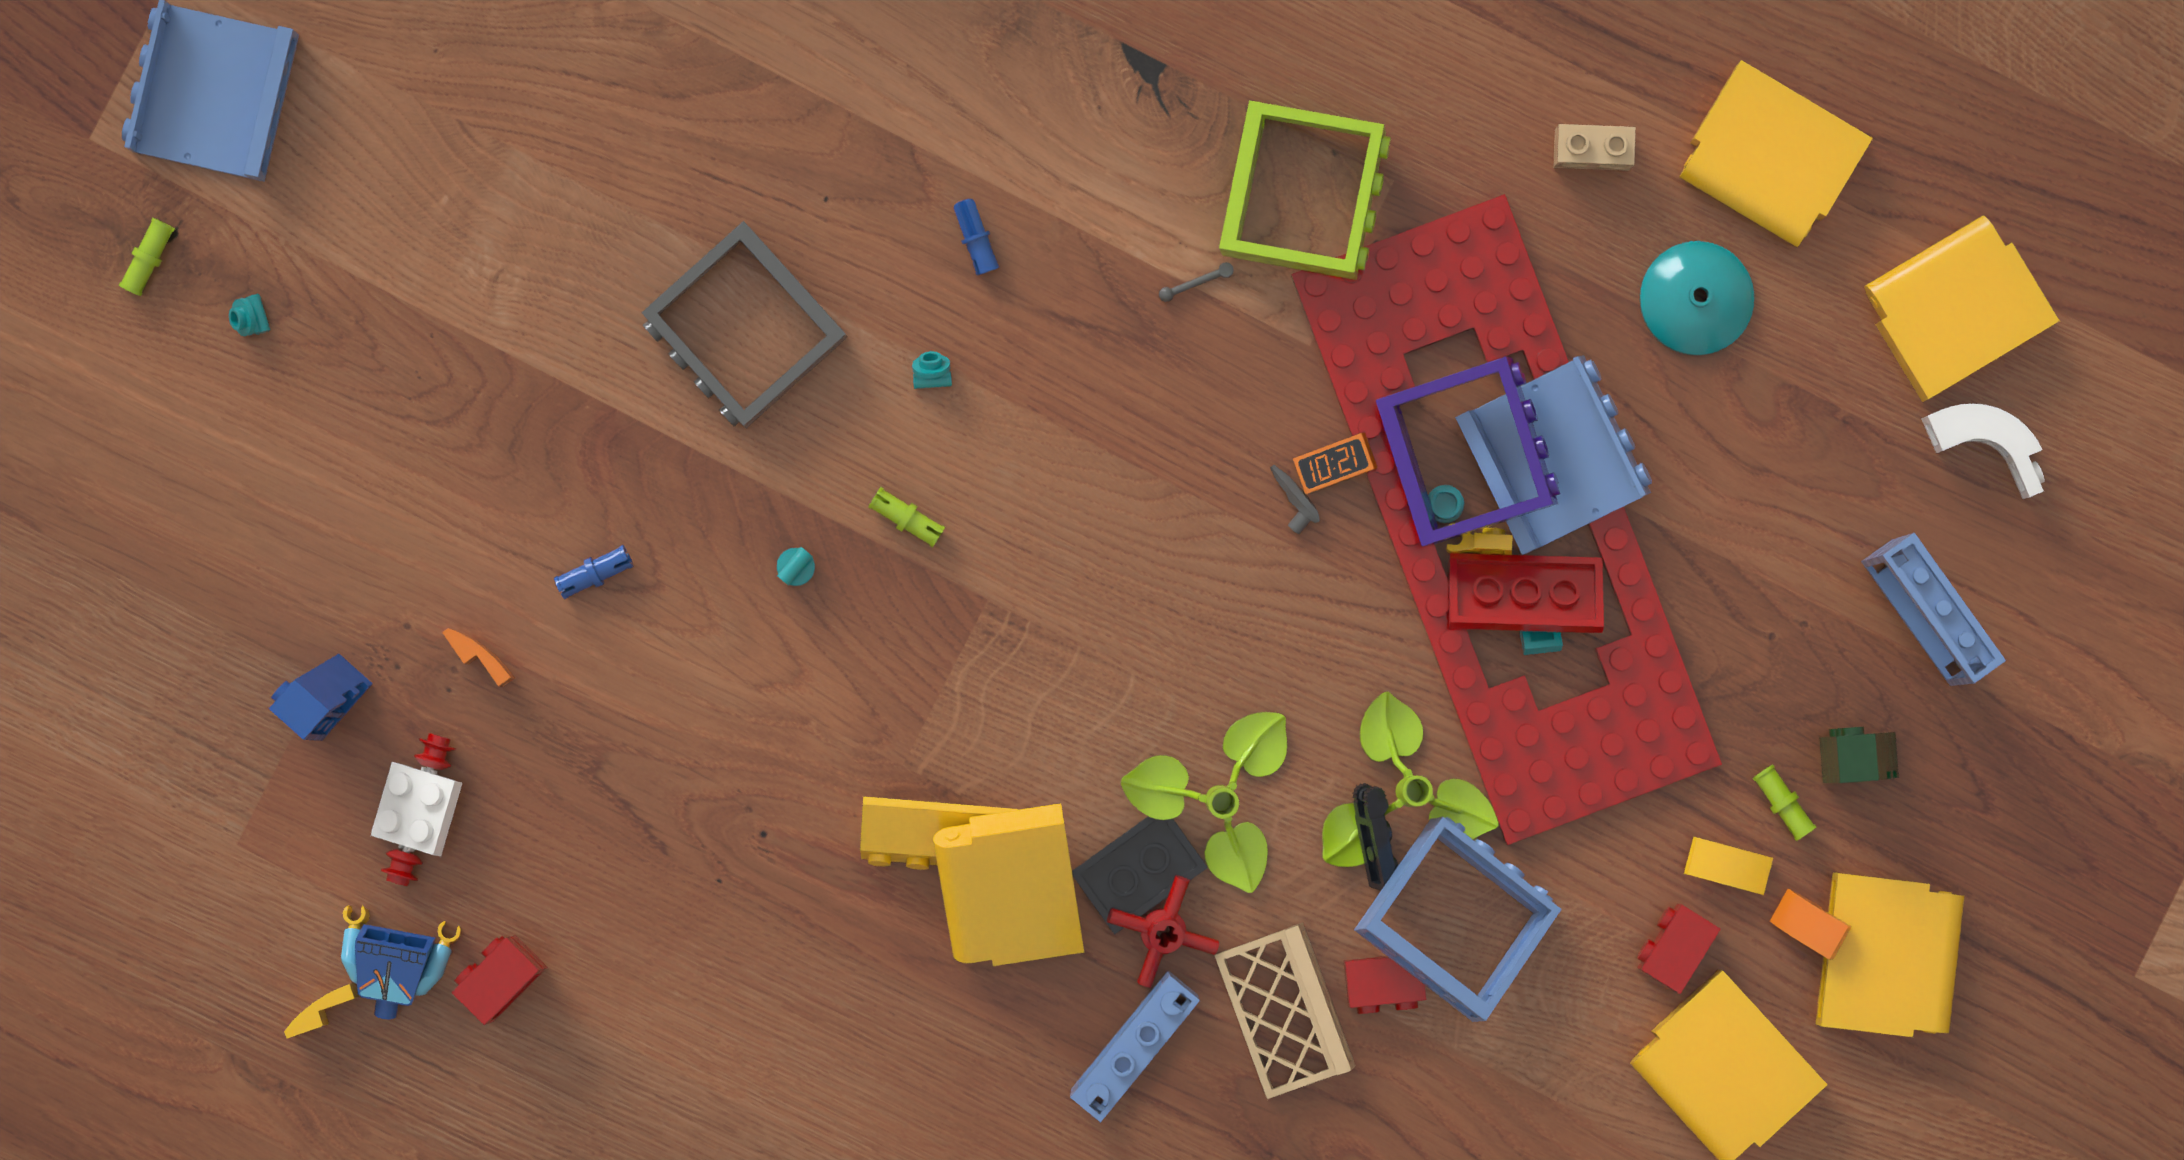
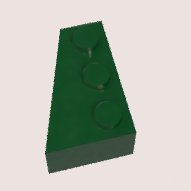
[1819,727,1899,783]

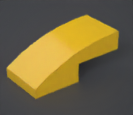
[1684,837,1773,895]
[284,983,360,1038]

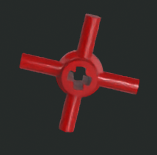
[1107,875,1219,988]

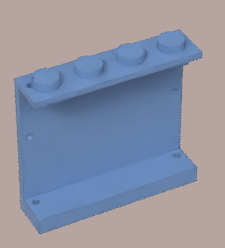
[122,0,299,182]
[1455,355,1652,555]

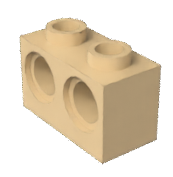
[1554,124,1636,171]

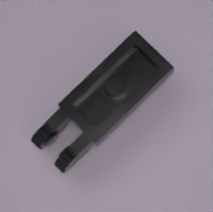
[1352,783,1398,891]

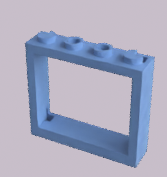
[1861,533,2006,686]
[1354,817,1561,1022]
[1070,970,1200,1122]

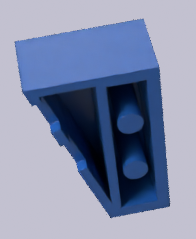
[269,654,373,741]

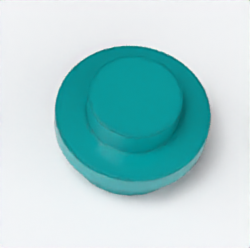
[1428,485,1464,523]

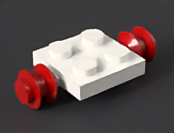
[371,733,462,886]

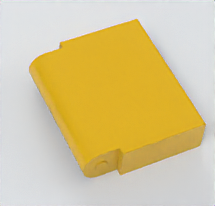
[1679,60,1873,247]
[1864,216,2060,402]
[933,803,1084,966]
[1816,872,1964,1037]
[1630,969,1827,1160]

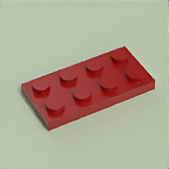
[1449,553,1604,633]

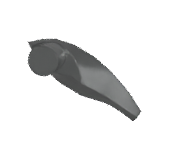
[1270,465,1320,534]

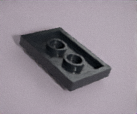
[1072,816,1208,935]

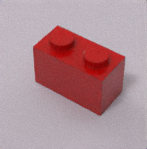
[1637,903,1721,994]
[1343,956,1427,1014]

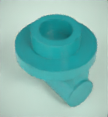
[229,294,271,336]
[912,351,952,389]
[777,547,815,586]

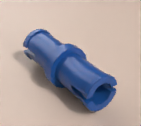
[554,545,634,599]

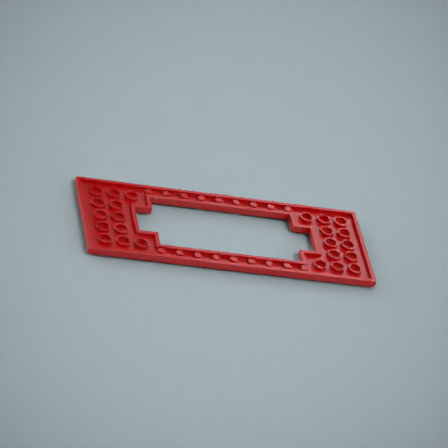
[1291,194,1722,845]

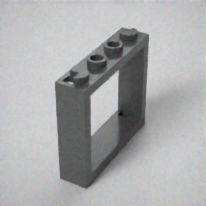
[641,221,848,429]

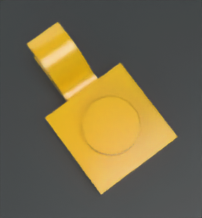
[1447,523,1513,555]

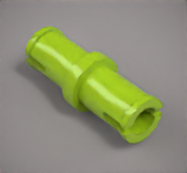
[119,217,175,296]
[868,487,945,548]
[1752,764,1817,841]

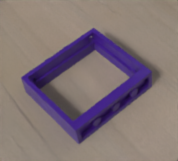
[1376,357,1561,546]

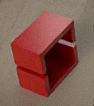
[452,935,548,1025]

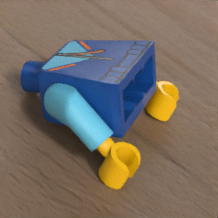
[341,905,461,1020]

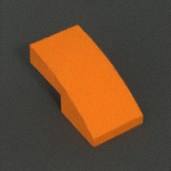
[442,628,515,687]
[1769,888,1852,960]

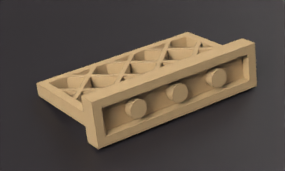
[1214,922,1356,1099]

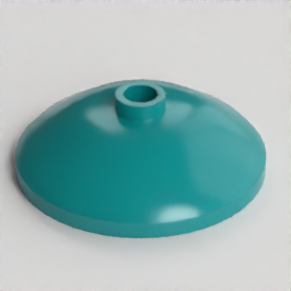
[1640,241,1755,355]

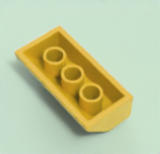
[860,797,1018,870]

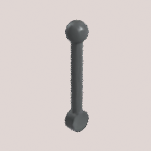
[1159,262,1234,302]

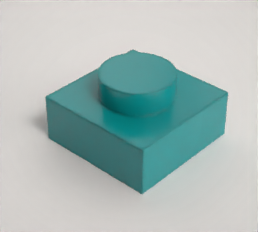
[1519,631,1563,655]

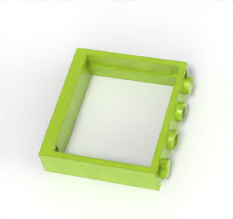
[1219,100,1391,280]

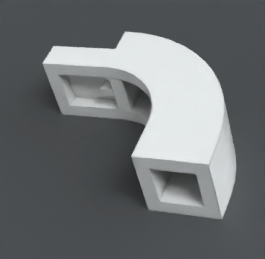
[1921,404,2045,499]

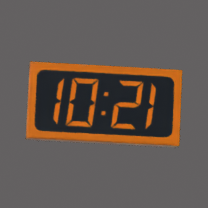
[1293,432,1378,495]

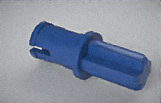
[954,199,1000,276]

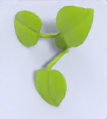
[1322,692,1498,867]
[1121,712,1287,893]

